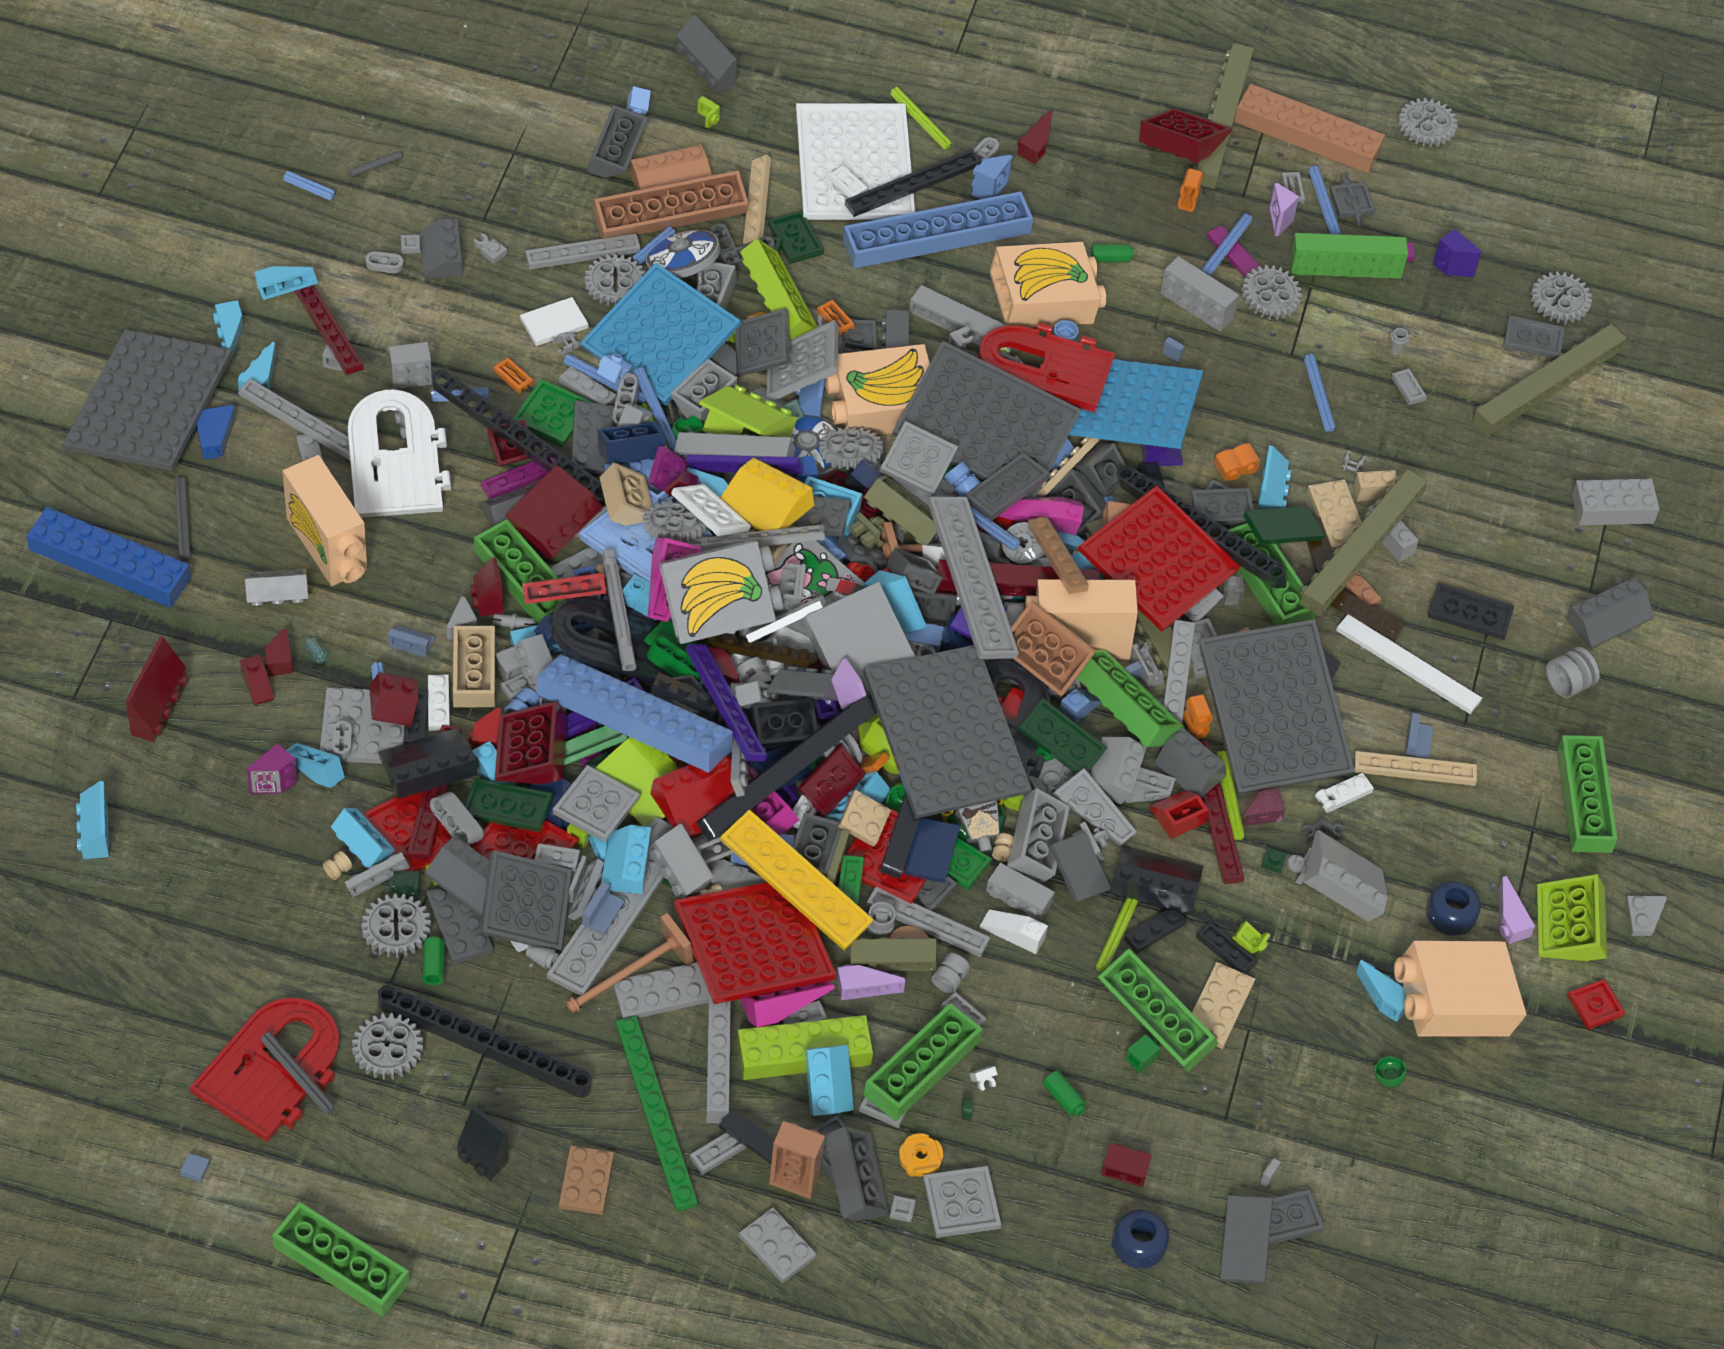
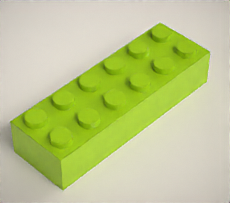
[740,238,818,339]
[737,1015,873,1080]

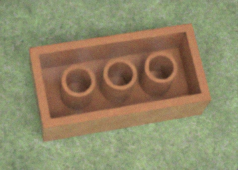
[769,1121,825,1199]

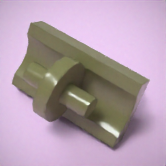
[850,512,885,548]

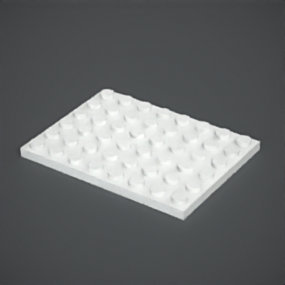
[796,103,915,220]

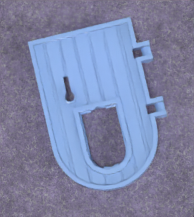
[579,489,713,582]

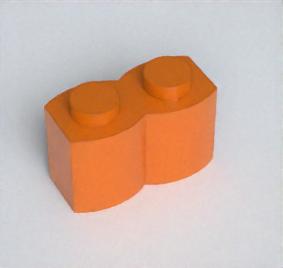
[1178,168,1203,212]
[1214,443,1260,481]
[1183,694,1213,739]

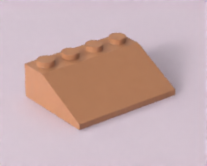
[630,145,712,190]
[1011,601,1096,697]

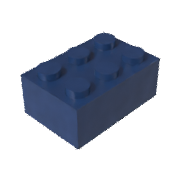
[597,421,665,465]

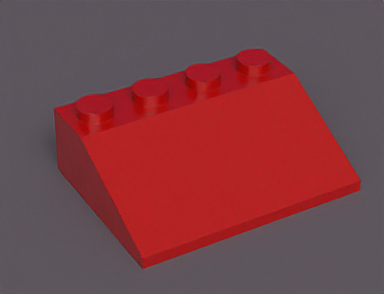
[650,755,754,837]

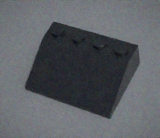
[378,728,477,799]
[1110,846,1203,914]

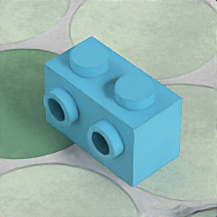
[622,574,656,620]

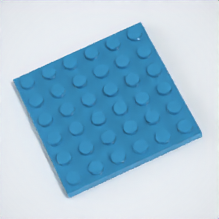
[580,263,741,406]
[1069,359,1203,449]

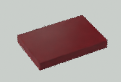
[797,745,866,818]

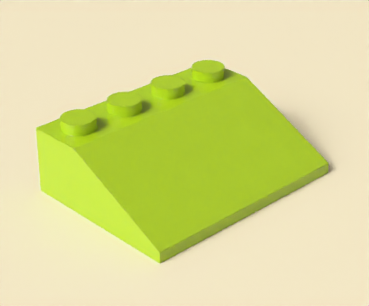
[699,384,798,438]
[594,737,680,827]
[1537,874,1607,961]

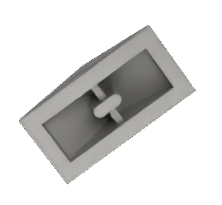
[446,596,477,640]

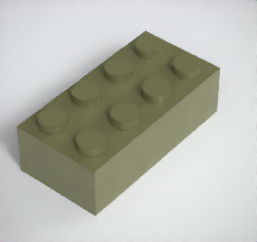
[864,475,938,545]

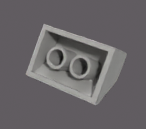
[671,359,737,424]
[245,568,308,605]
[1089,737,1147,805]
[649,824,713,899]

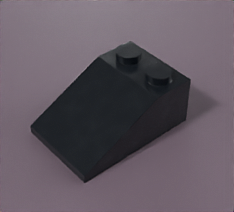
[457,1105,508,1180]

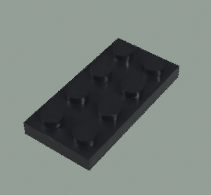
[1428,583,1515,640]

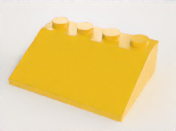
[720,457,815,531]

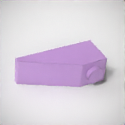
[1499,876,1535,944]
[836,965,905,1000]

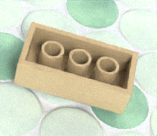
[453,626,495,707]

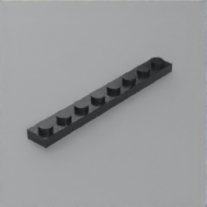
[845,149,982,217]

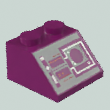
[247,743,297,794]

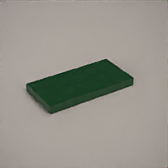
[1243,507,1325,545]
[1018,698,1107,774]
[465,778,554,833]

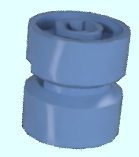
[1053,320,1078,342]
[944,461,981,497]
[505,688,540,714]

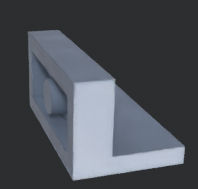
[388,625,435,657]
[1405,713,1433,759]
[582,882,625,935]

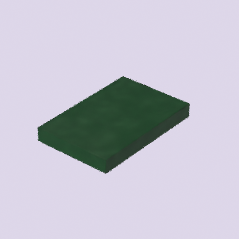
[767,210,824,265]

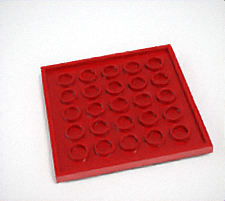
[1077,486,1241,632]
[674,882,836,1004]

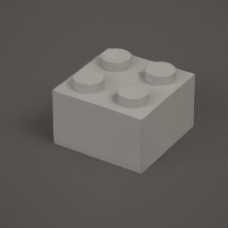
[389,342,432,389]

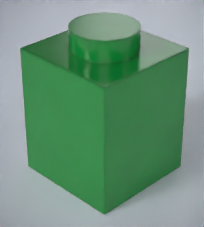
[1125,1034,1161,1073]

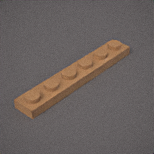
[1028,517,1089,594]

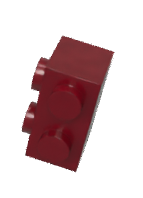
[1101,1143,1152,1187]

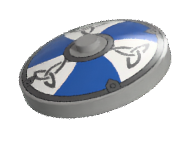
[646,230,721,278]
[769,415,838,479]

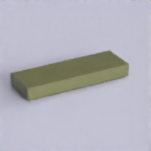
[826,829,850,885]

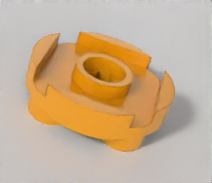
[899,1133,943,1177]

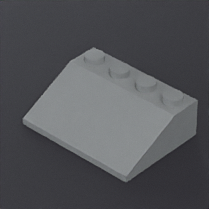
[1303,830,1388,922]

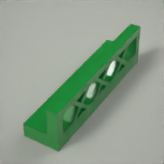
[563,726,628,766]

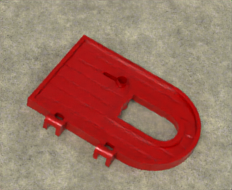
[978,323,1115,413]
[190,998,339,1142]

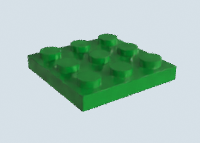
[513,379,592,447]

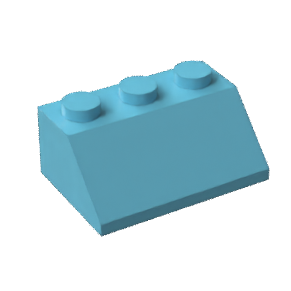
[1257,445,1291,510]
[804,476,863,536]
[863,570,927,634]
[819,772,890,822]
[76,781,109,859]
[601,825,651,894]
[804,1045,854,1116]

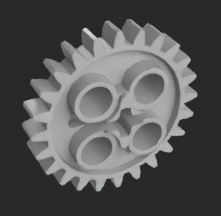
[1398,98,1457,147]
[585,254,645,306]
[1241,265,1302,320]
[1531,272,1592,324]
[819,426,883,470]
[643,500,708,543]
[361,893,431,958]
[352,1013,423,1080]

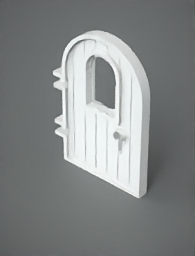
[348,390,451,518]

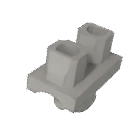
[1072,822,1109,862]
[1287,848,1311,885]

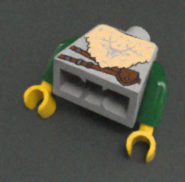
[941,799,1006,852]

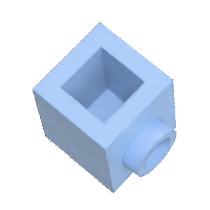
[626,86,651,116]
[597,354,632,383]

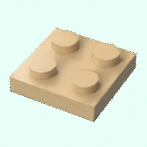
[838,790,891,846]

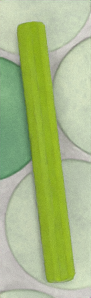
[891,87,952,150]
[1216,751,1245,840]
[1096,898,1138,972]

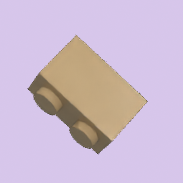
[1353,470,1397,502]

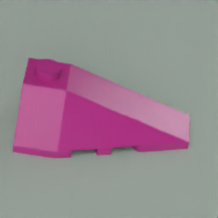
[999,497,1084,535]
[648,538,702,622]
[746,762,799,834]
[740,981,834,1027]

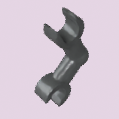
[1300,818,1345,840]

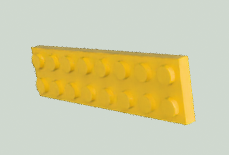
[720,810,873,951]

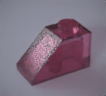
[1242,789,1285,827]

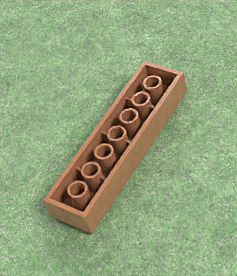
[1234,83,1385,174]
[592,170,749,239]

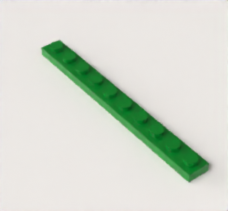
[615,1016,698,1212]

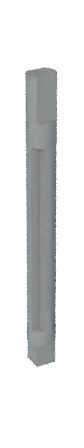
[602,550,636,671]

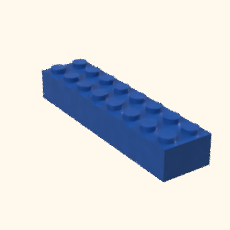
[26,507,191,608]

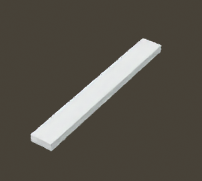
[1336,614,1482,715]

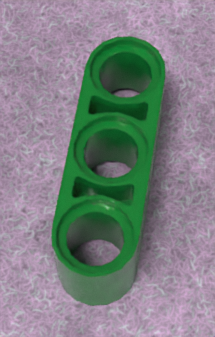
[647,636,700,682]

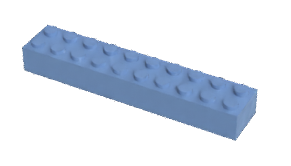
[843,192,1033,269]
[537,654,733,773]

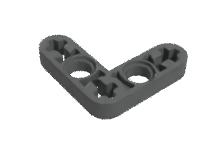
[710,223,776,269]

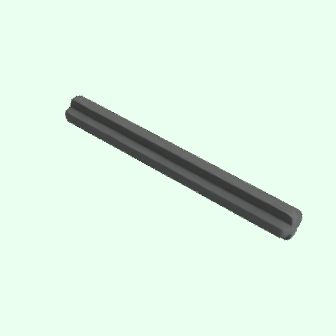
[175,477,191,561]
[261,1032,335,1114]

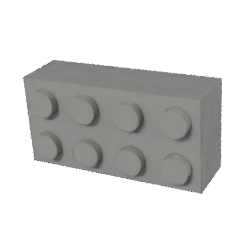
[1160,256,1239,332]
[1571,479,1659,525]
[1007,788,1070,884]

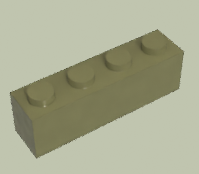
[851,937,937,972]

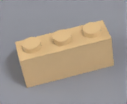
[599,462,653,526]

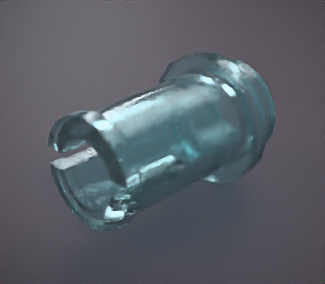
[305,638,327,664]

